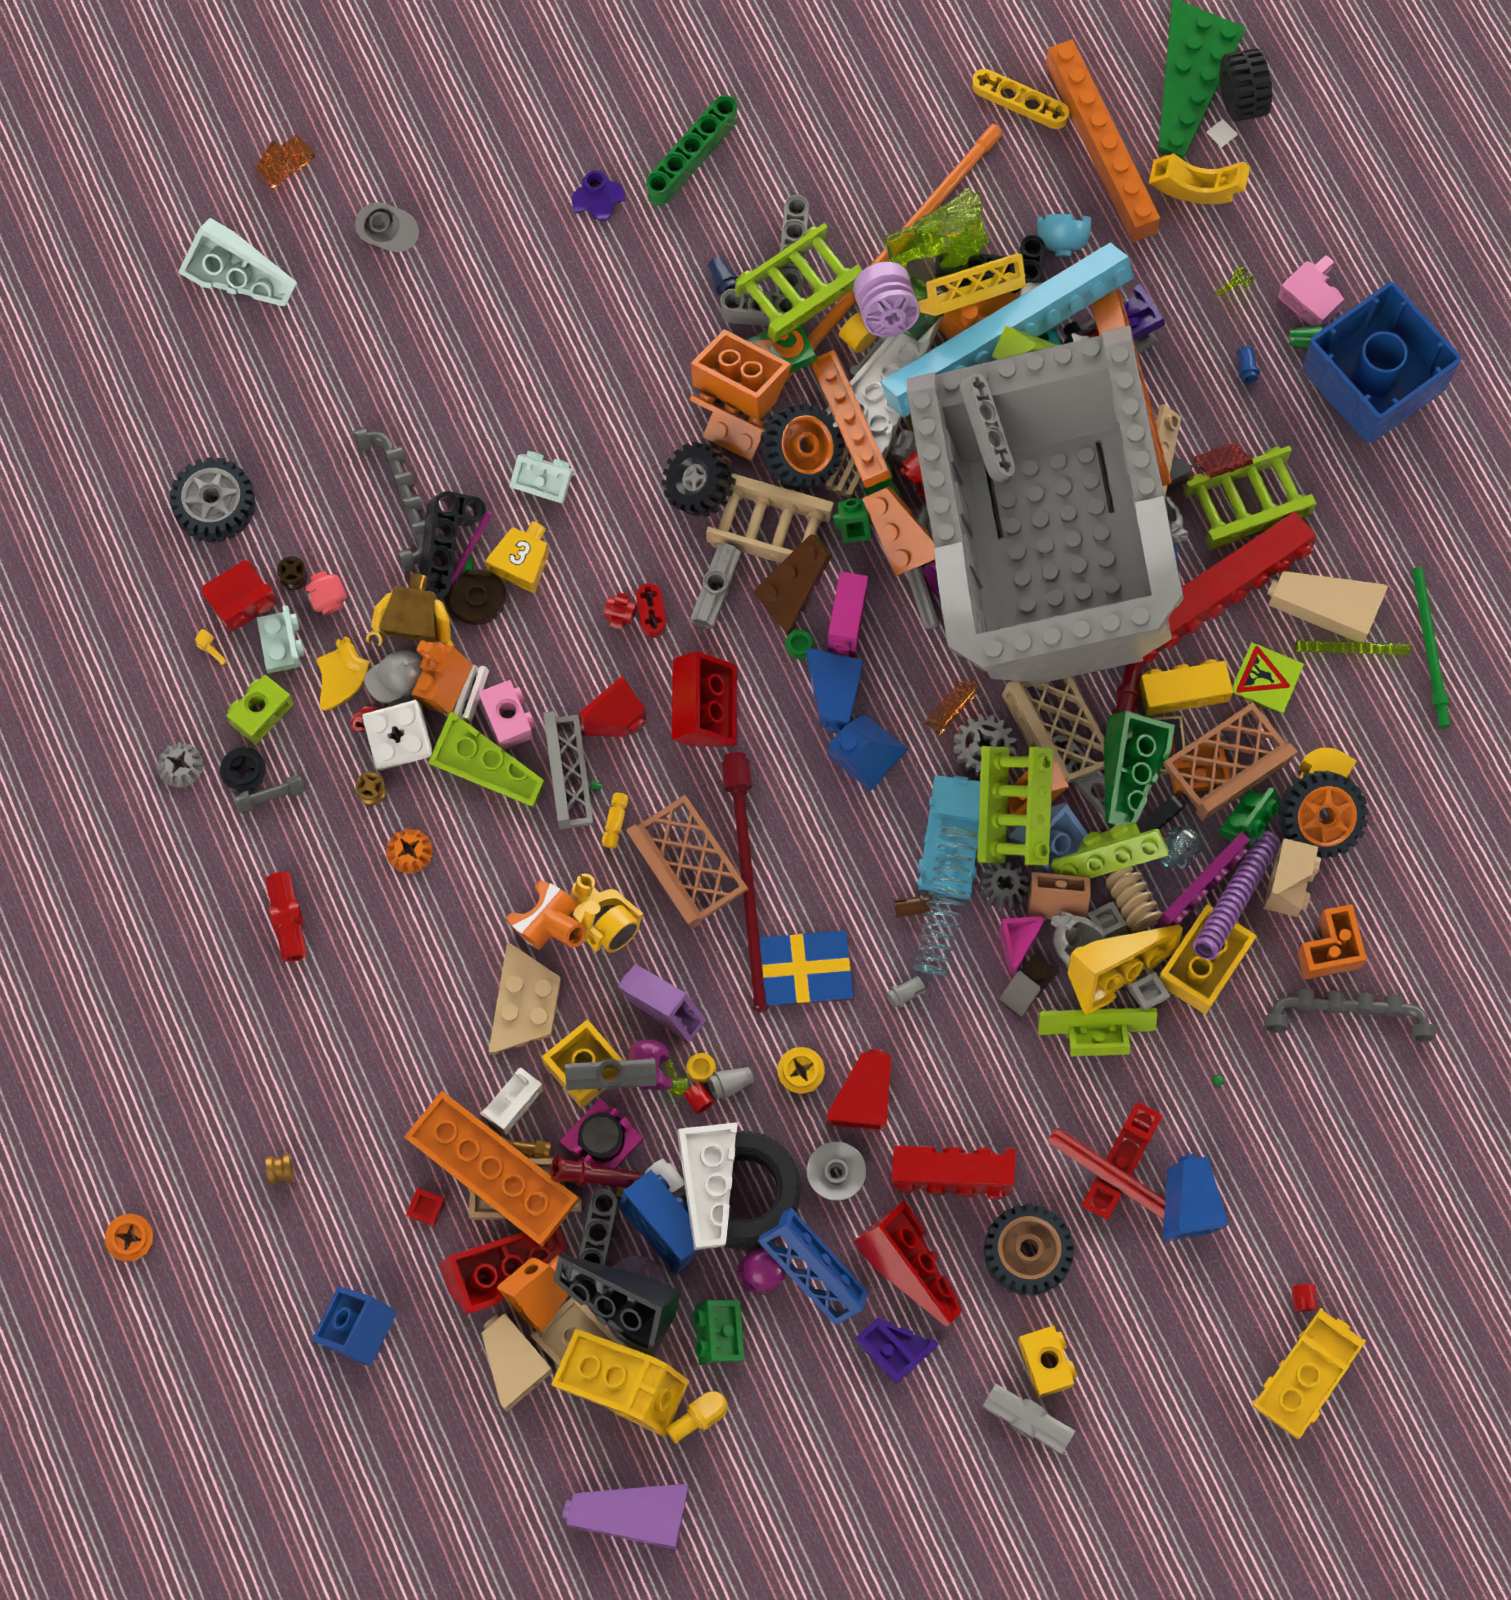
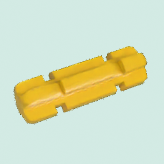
[602,792,628,849]

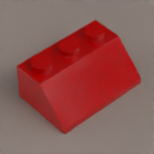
[671,651,737,747]

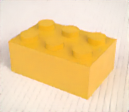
[1159,904,1257,1015]

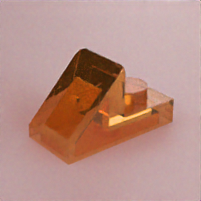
[255,134,315,189]

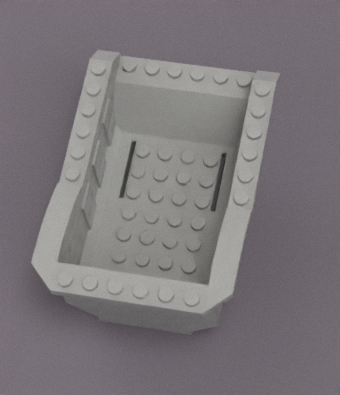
[907,325,1184,686]

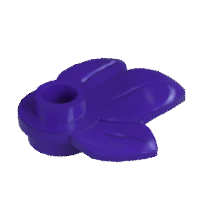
[572,170,625,221]

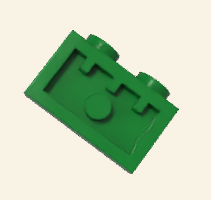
[1219,787,1280,847]
[693,1300,745,1365]

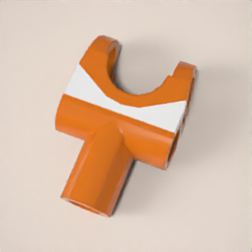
[505,880,586,950]

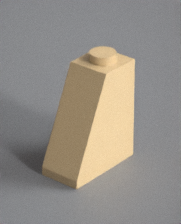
[481,1313,553,1413]

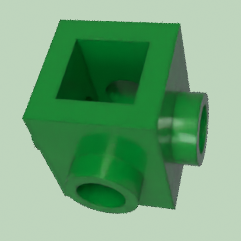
[833,498,873,544]

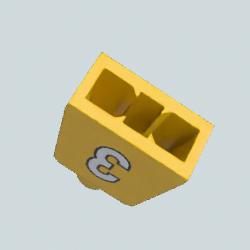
[485,521,549,594]

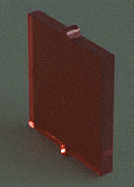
[1193,443,1253,478]

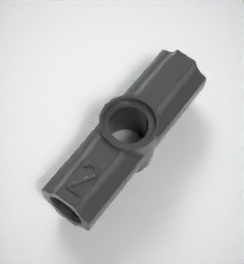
[565,1059,656,1091]

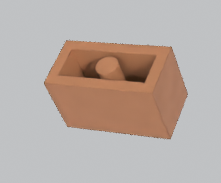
[1027,872,1091,920]

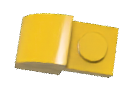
[1298,748,1357,779]

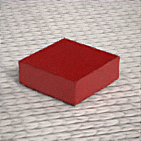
[406,1188,445,1227]

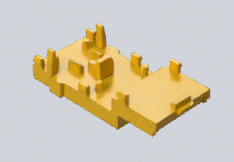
[1252,1308,1366,1440]

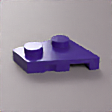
[1123,284,1165,341]
[855,1318,939,1385]

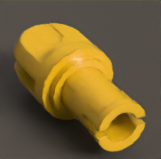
[665,1391,728,1444]

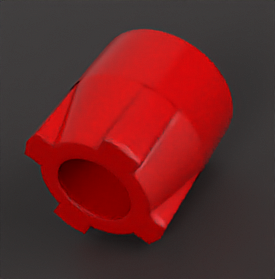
[683,1082,715,1115]
[1291,1284,1318,1312]

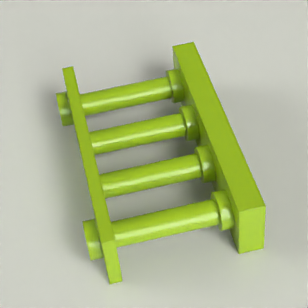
[735,223,862,343]
[1183,445,1317,551]
[977,746,1053,865]

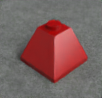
[579,676,647,737]

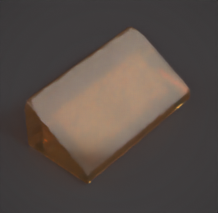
[925,681,977,735]

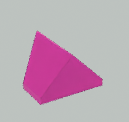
[998,916,1045,976]

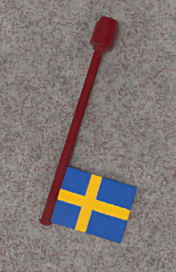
[721,752,854,1013]

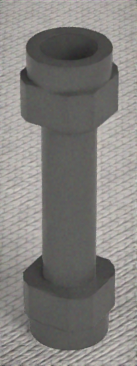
[234,775,306,813]

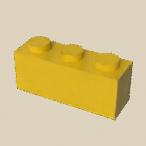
[1139,659,1233,716]

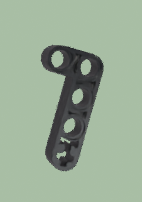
[934,235,1045,293]
[419,491,486,600]

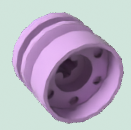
[853,262,920,337]

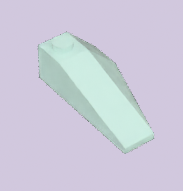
[178,218,297,306]

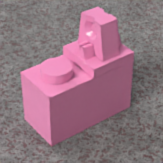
[1277,255,1344,327]

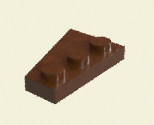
[753,534,832,634]

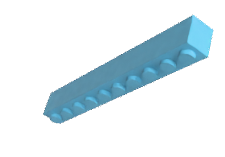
[880,242,1134,418]

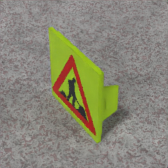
[1232,642,1304,714]

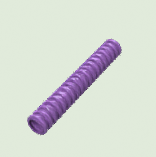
[1193,830,1281,960]

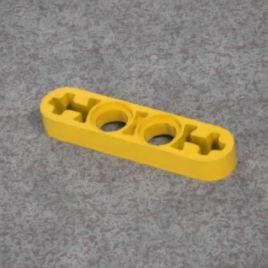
[972,69,1069,129]

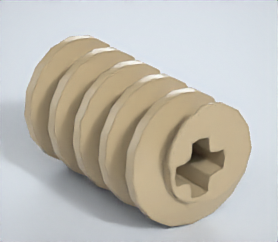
[1105,866,1163,932]

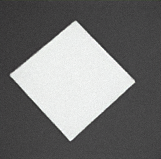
[1206,119,1238,148]

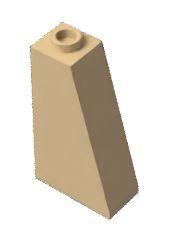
[1267,571,1388,644]

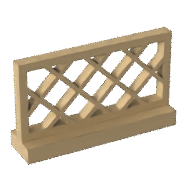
[1002,677,1105,783]

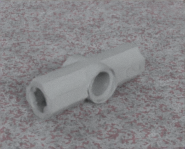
[690,543,741,630]
[983,1384,1075,1455]

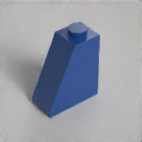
[806,648,864,733]
[1163,1154,1229,1242]

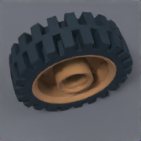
[984,1204,1074,1296]

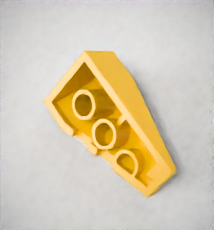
[1068,924,1183,1015]

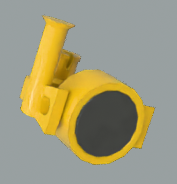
[570,874,643,953]

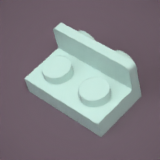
[509,451,576,503]
[257,606,304,673]

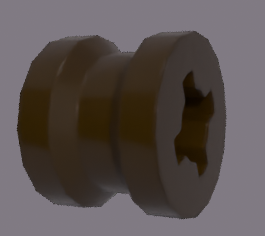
[277,556,308,590]

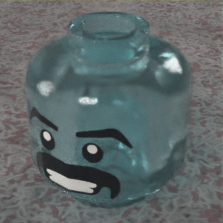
[1160,827,1201,870]

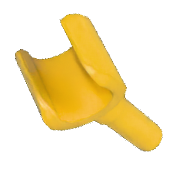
[195,629,227,666]

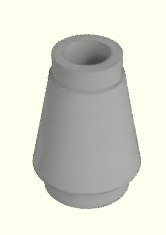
[708,1067,754,1100]

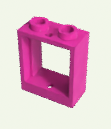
[827,571,868,658]

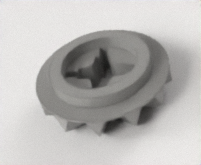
[156,742,203,787]

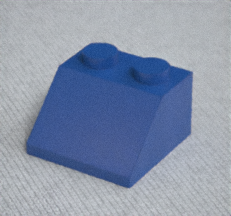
[311,1286,398,1367]

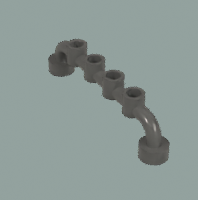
[353,427,425,573]
[1264,989,1436,1042]

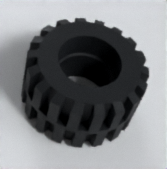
[1219,48,1273,122]

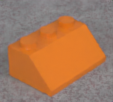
[691,329,791,420]

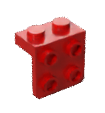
[201,560,277,633]

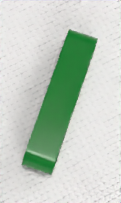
[646,95,737,206]

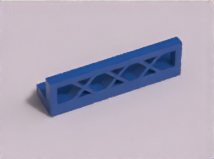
[758,1208,868,1325]

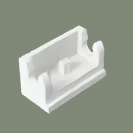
[480,1067,544,1135]

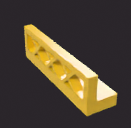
[918,253,1026,316]

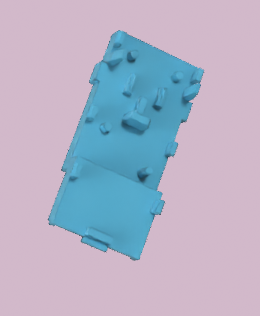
[918,775,980,900]

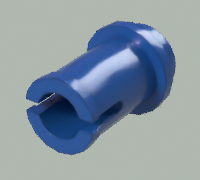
[1237,346,1260,383]

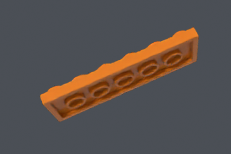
[404,1091,580,1247]

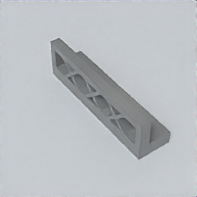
[543,711,594,830]

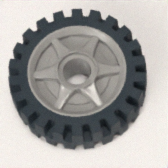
[170,457,256,543]

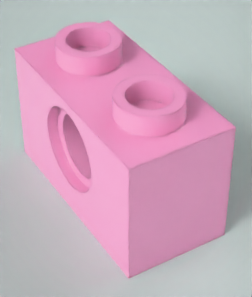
[478,680,535,750]

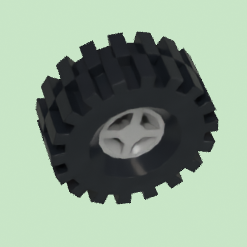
[662,442,736,517]

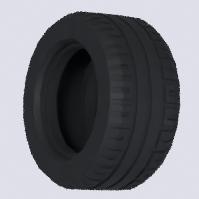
[724,1131,801,1250]

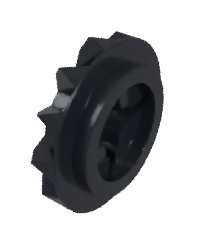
[220,747,267,793]

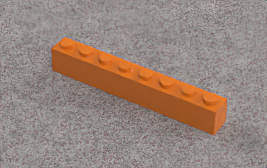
[1045,39,1161,243]

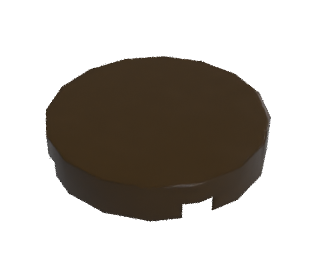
[449,569,505,625]

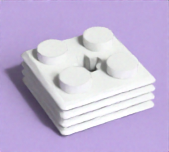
[362,700,433,770]

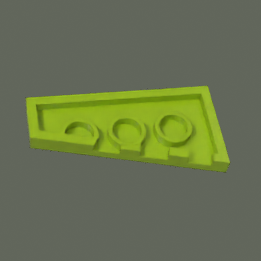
[428,711,546,808]

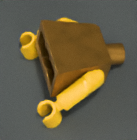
[366,574,454,647]

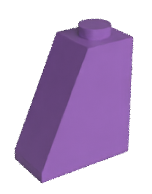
[618,964,706,1043]

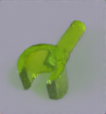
[1215,267,1254,297]
[664,1058,689,1095]

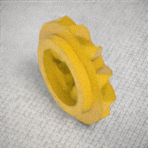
[777,1047,825,1095]

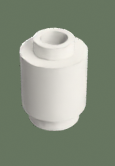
[645,1159,686,1199]

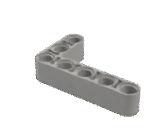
[720,195,809,326]

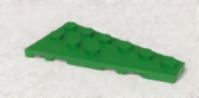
[1158,0,1246,160]

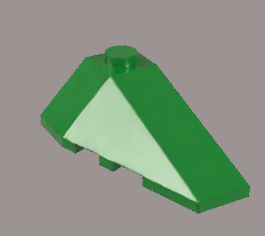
[1104,711,1175,826]

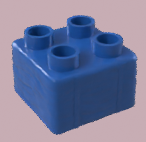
[1303,282,1461,442]

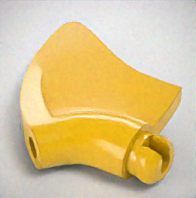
[316,637,371,711]

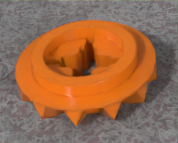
[386,828,433,874]
[105,1214,153,1262]

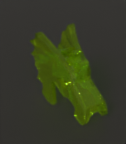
[883,187,990,268]

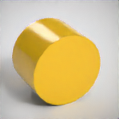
[839,312,878,353]

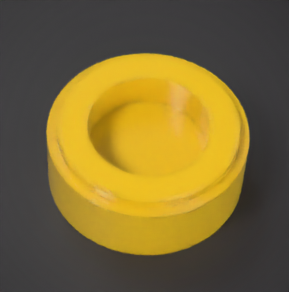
[686,1053,716,1084]

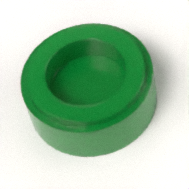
[785,630,814,660]

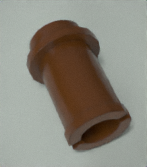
[894,893,931,918]

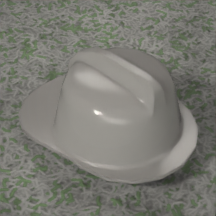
[355,202,419,252]

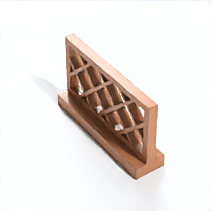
[1162,702,1298,822]
[626,795,749,930]

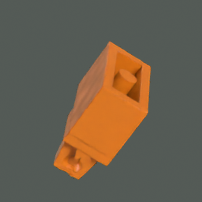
[411,640,473,714]

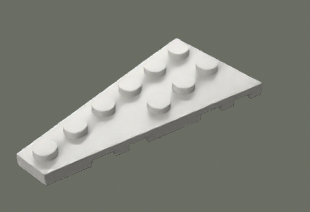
[825,300,943,459]

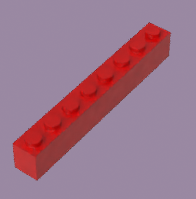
[1134,511,1316,666]

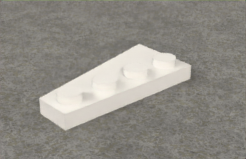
[677,1122,738,1250]

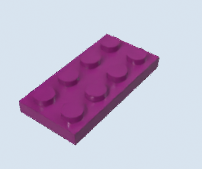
[1154,832,1250,929]

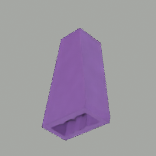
[562,1484,689,1550]

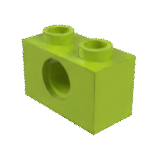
[226,674,294,746]

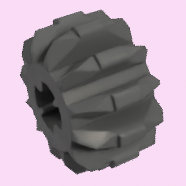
[980,862,1029,912]

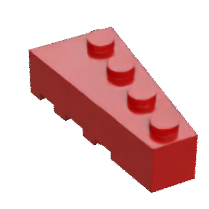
[891,1146,1016,1200]

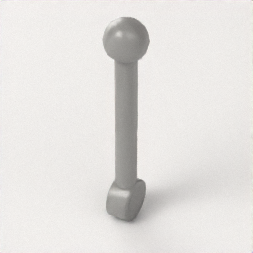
[850,336,887,377]

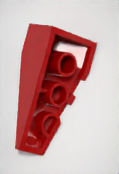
[854,1201,963,1326]

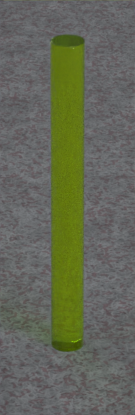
[1295,640,1411,655]

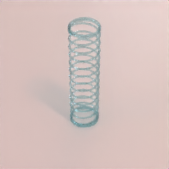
[913,826,978,977]

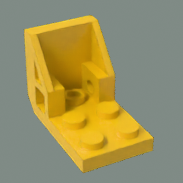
[551,1329,690,1437]

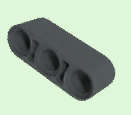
[578,1189,618,1266]

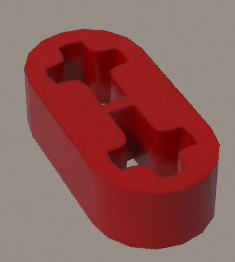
[636,583,666,638]

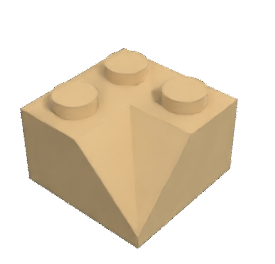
[1263,838,1321,917]

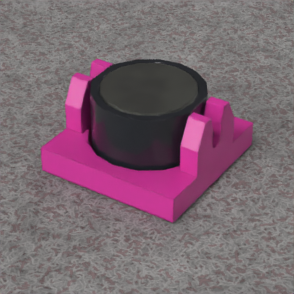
[559,1098,644,1169]

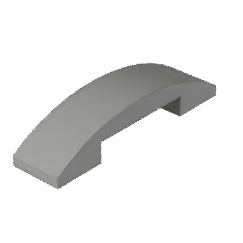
[1087,901,1170,1010]

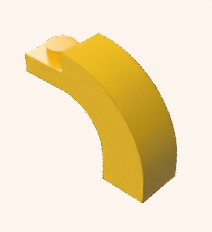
[1149,153,1250,204]

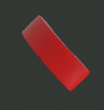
[1081,1101,1163,1221]

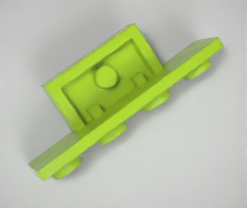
[1051,823,1169,879]
[1038,1007,1157,1057]

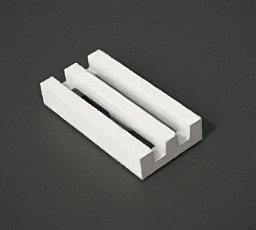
[443,665,489,722]

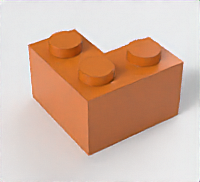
[1297,904,1367,980]

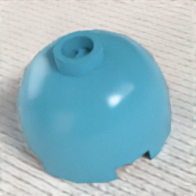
[1037,214,1091,258]

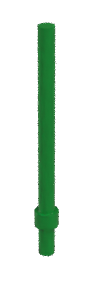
[1412,567,1450,729]

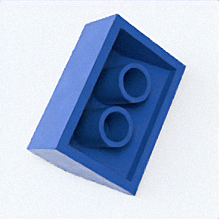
[619,1170,703,1276]

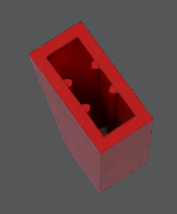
[826,1049,891,1131]

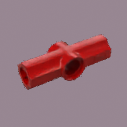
[265,872,308,962]

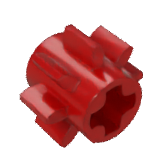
[604,592,637,629]

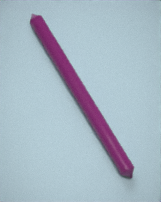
[450,511,492,587]

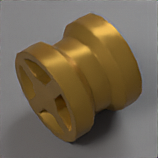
[355,772,387,806]
[265,1153,294,1186]

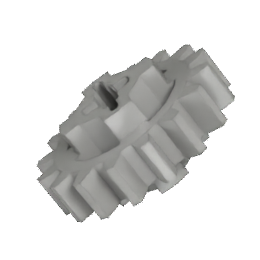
[953,714,1016,777]

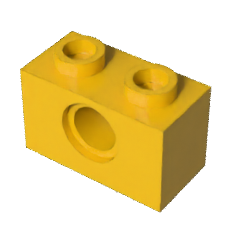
[1017,1325,1077,1399]

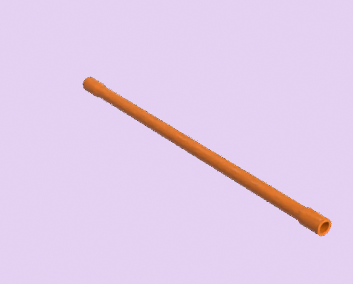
[782,124,1003,389]

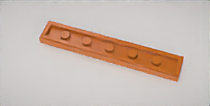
[810,350,892,488]

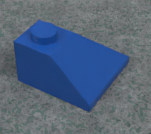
[827,713,908,791]

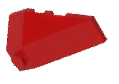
[439,1227,567,1315]

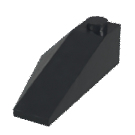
[554,1254,681,1357]

